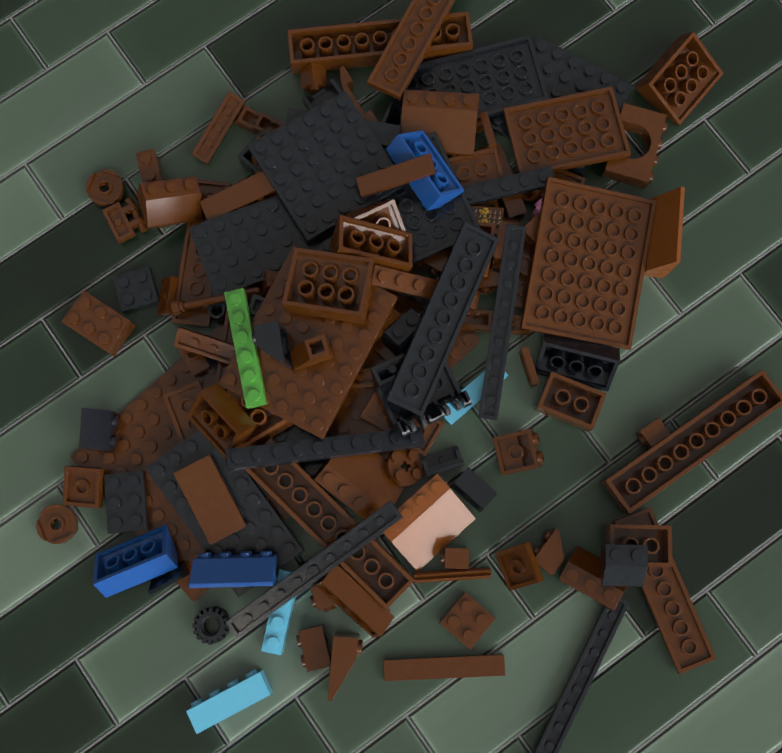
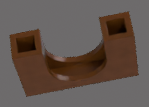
[601,103,668,189]

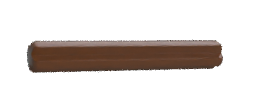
[413,567,491,583]

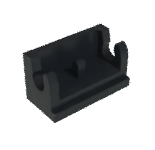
[420,445,465,478]
[451,467,498,513]

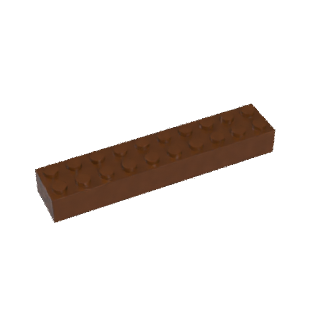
[287,11,473,74]
[601,370,782,514]
[244,438,415,610]

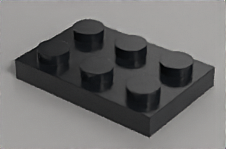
[104,470,149,534]

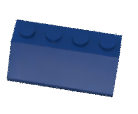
[386,130,464,211]
[93,525,178,598]
[189,551,278,588]

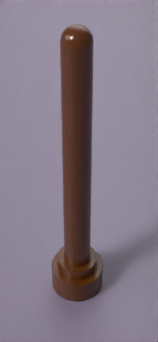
[171,287,261,315]

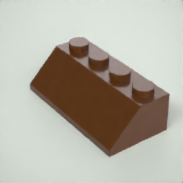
[330,215,413,273]

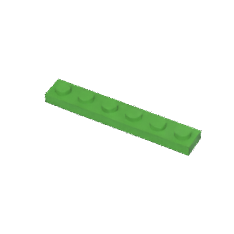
[224,288,267,409]

